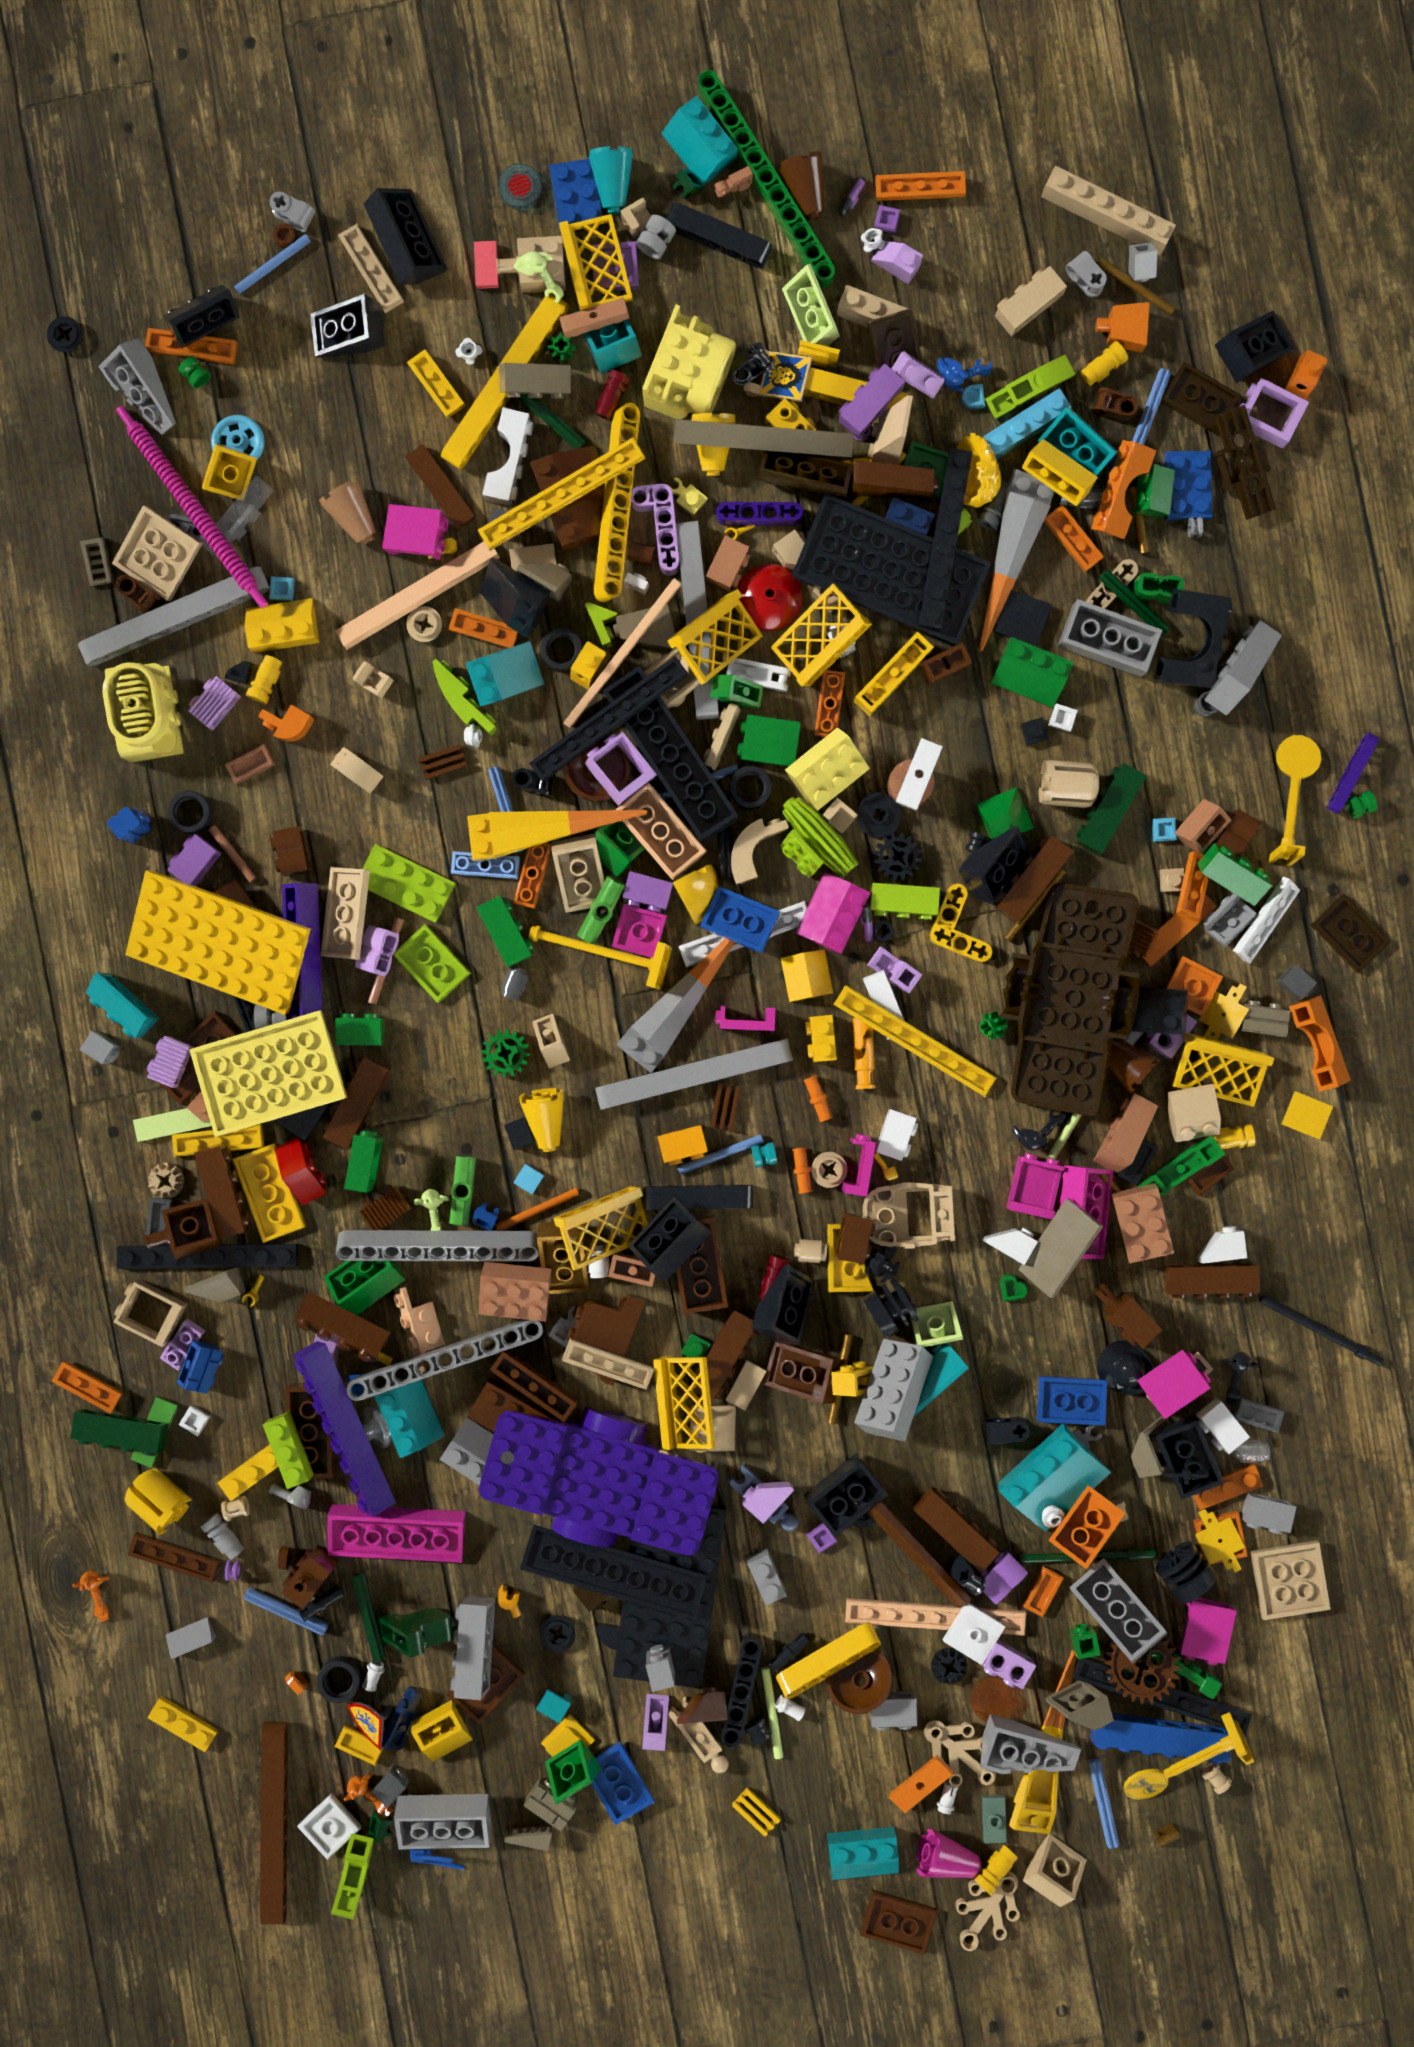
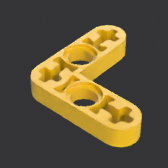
[929,883,992,962]

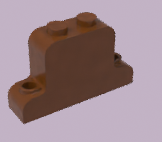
[567,1294,645,1386]

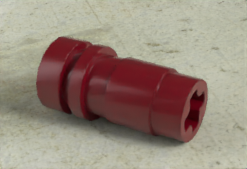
[595,370,631,421]
[759,1254,792,1299]

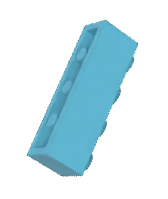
[983,388,1071,460]

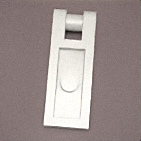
[727,658,791,692]

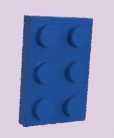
[549,159,604,234]
[1164,451,1212,521]
[700,886,780,954]
[1036,1376,1108,1426]
[591,1741,655,1825]

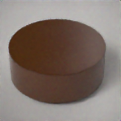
[273,223,297,249]
[278,1546,291,1570]

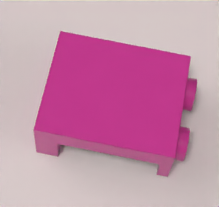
[382,504,448,560]
[715,1006,776,1031]
[841,1134,876,1197]
[1006,1153,1065,1220]
[1137,1350,1211,1419]
[1176,1598,1237,1665]

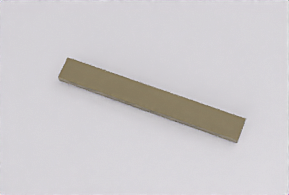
[673,419,854,457]

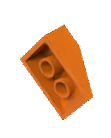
[1048,1485,1126,1569]

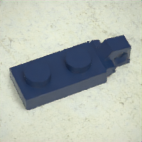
[382,1686,422,1750]

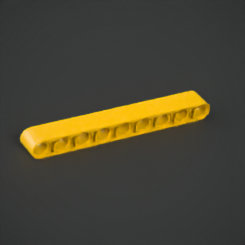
[441,293,569,470]
[594,403,640,602]

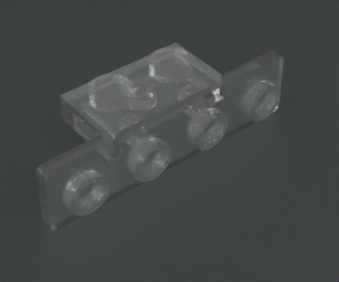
[201,476,273,558]

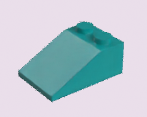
[573,297,642,374]
[465,641,544,707]

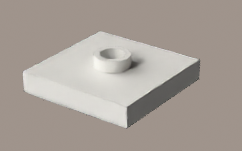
[943,1603,1006,1665]
[297,1793,362,1860]

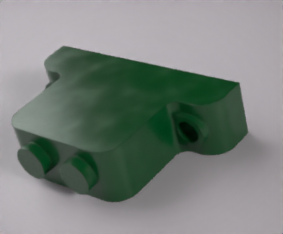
[378,1608,456,1658]

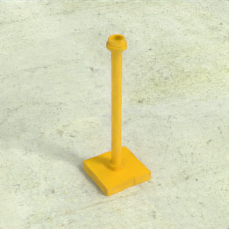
[529,925,672,990]

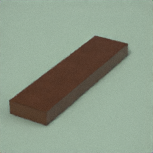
[405,444,475,531]
[128,1532,221,1583]

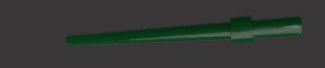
[1019,1548,1156,1564]

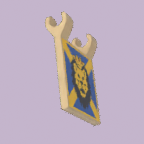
[744,349,812,402]

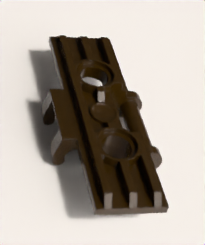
[1212,405,1276,520]

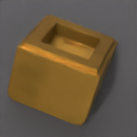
[1153,1823,1180,1847]

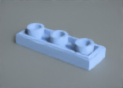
[451,851,520,879]

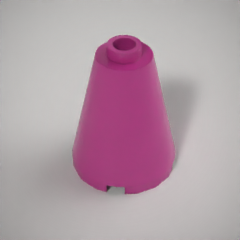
[916,1829,981,1878]

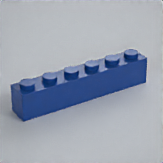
[1090,1713,1231,1764]

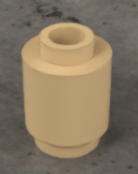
[794,1239,827,1263]

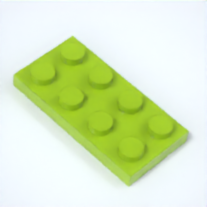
[363,844,456,923]

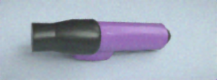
[838,177,866,217]
[861,904,874,943]

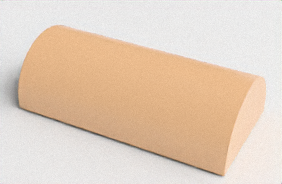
[616,782,707,880]

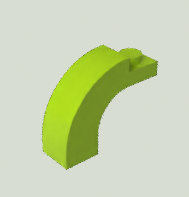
[331,1833,373,1920]

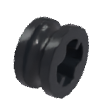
[873,921,894,942]

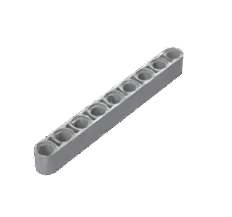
[676,521,719,720]
[78,567,270,666]
[595,1039,793,1110]
[336,1230,539,1261]
[347,1319,543,1401]

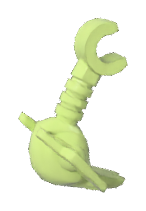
[514,251,564,303]
[414,1189,449,1231]

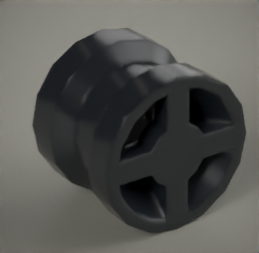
[964,832,991,853]
[744,1716,772,1745]

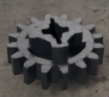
[873,833,922,882]

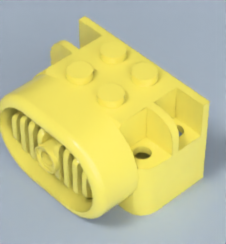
[642,304,736,419]
[103,662,184,763]

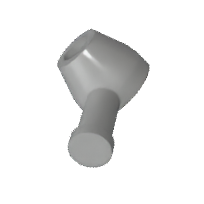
[269,1483,311,1510]

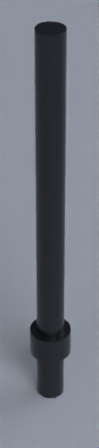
[1259,1295,1384,1366]

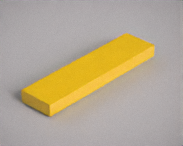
[172,1125,265,1157]

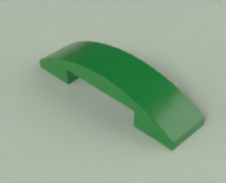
[1137,1136,1226,1198]

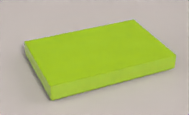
[393,924,471,1003]

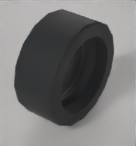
[540,627,583,673]
[729,766,772,810]
[167,791,214,834]
[317,1656,362,1704]

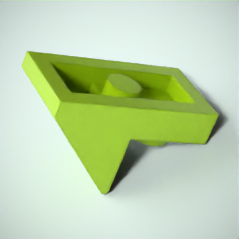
[585,602,619,649]

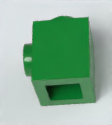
[1069,1623,1100,1659]

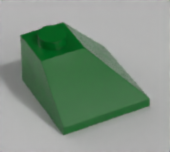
[975,787,1034,841]
[595,821,646,877]

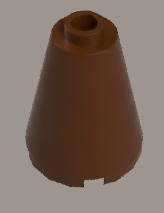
[779,151,824,221]
[1109,1038,1161,1094]

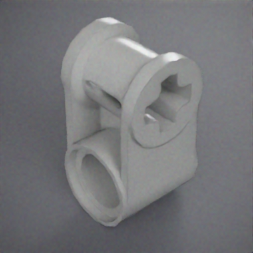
[270,192,316,232]
[1065,251,1107,298]

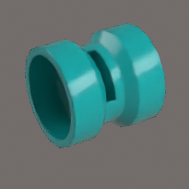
[751,1142,777,1168]

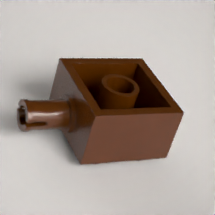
[144,1198,221,1259]
[1094,1283,1163,1349]
[281,1545,339,1609]

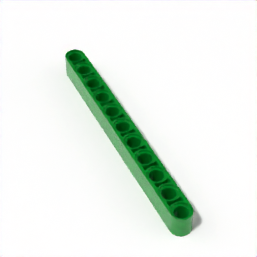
[698,70,835,289]

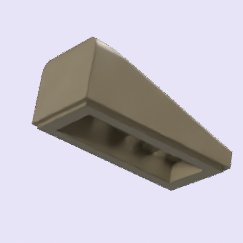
[80,537,113,586]
[504,1826,553,1851]

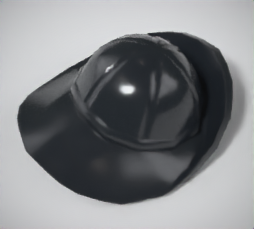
[1097,1341,1154,1395]

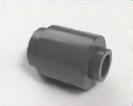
[501,966,529,1001]

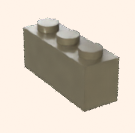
[499,363,571,399]

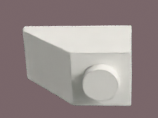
[1196,1226,1247,1263]
[983,1228,1038,1265]

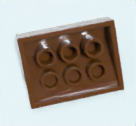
[530,445,617,553]

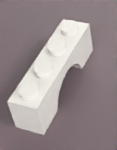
[482,408,533,507]

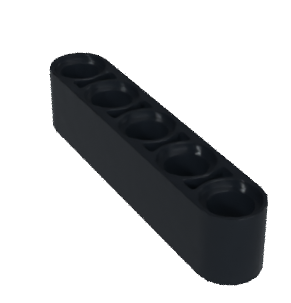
[666,202,773,269]
[643,1185,753,1210]
[722,1632,762,1748]

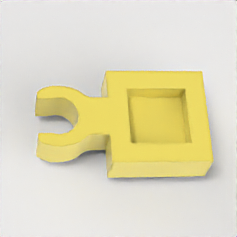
[668,478,708,517]

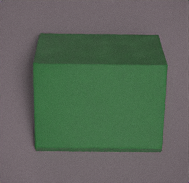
[545,1740,601,1805]

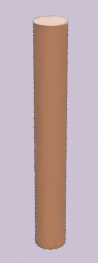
[208,825,257,883]

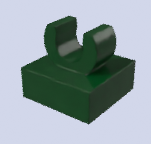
[673,169,704,199]
[367,1810,395,1843]

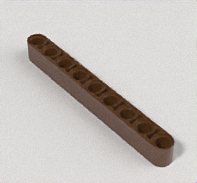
[260,1722,288,1925]

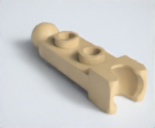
[668,1696,729,1774]

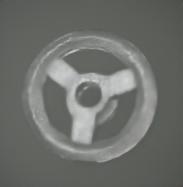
[362,1406,391,1448]

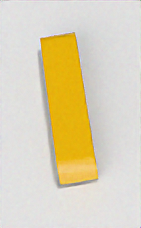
[804,367,908,415]
[776,1622,881,1699]

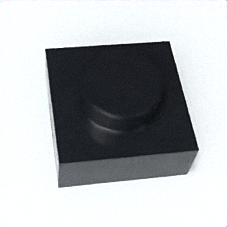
[1020,717,1049,746]

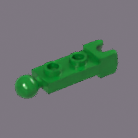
[1145,1650,1222,1699]

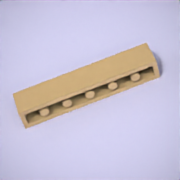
[1041,165,1176,255]

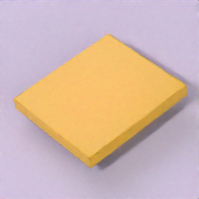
[797,340,840,368]
[1282,1091,1333,1140]
[541,1714,595,1757]

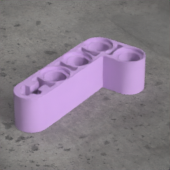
[631,484,680,576]

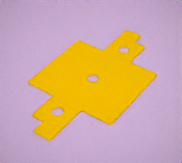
[1199,984,1249,1040]
[1195,1509,1245,1573]

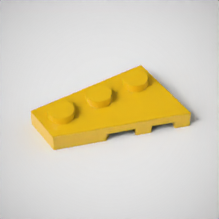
[828,1224,873,1292]

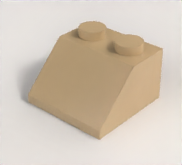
[1168,1084,1221,1142]
[1023,1834,1087,1907]

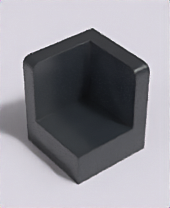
[504,1117,535,1150]

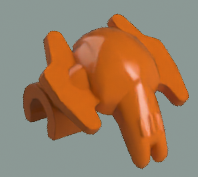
[72,1570,110,1622]
[343,1773,394,1816]

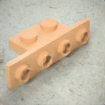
[394,1287,445,1372]

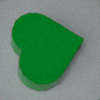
[1000,1274,1028,1302]

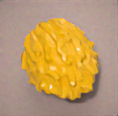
[957,433,1001,507]

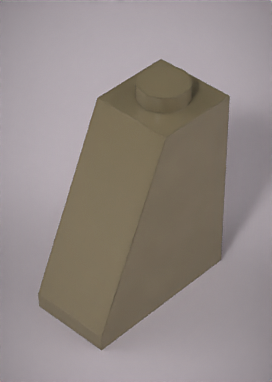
[613,604,676,652]

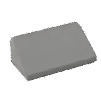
[166,1617,216,1659]

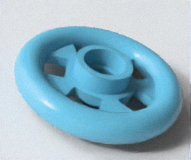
[211,415,265,461]

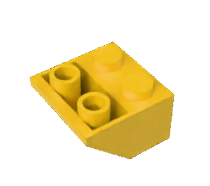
[411,1700,473,1762]

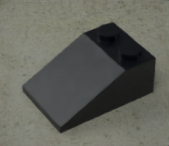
[310,294,385,358]
[1214,310,1296,384]
[480,557,551,637]
[959,826,1030,905]
[751,1265,815,1345]

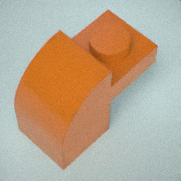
[258,705,315,742]

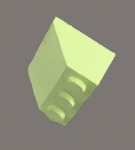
[782,264,840,347]

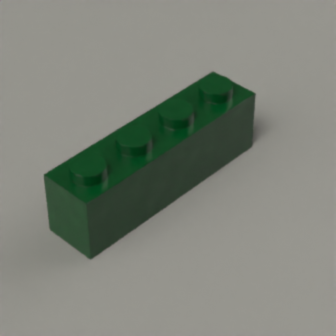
[1075,763,1147,856]
[70,1409,169,1456]

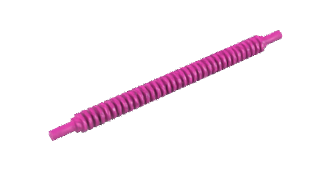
[116,405,268,609]

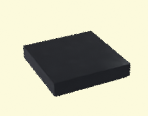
[994,590,1052,647]

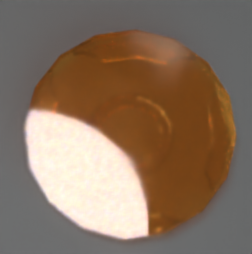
[970,1676,1015,1722]

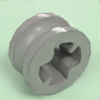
[1187,517,1203,538]

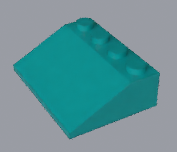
[998,1423,1111,1532]

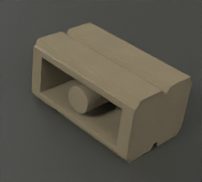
[1237,1000,1290,1037]
[524,1777,577,1832]

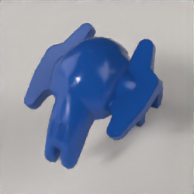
[937,357,993,392]

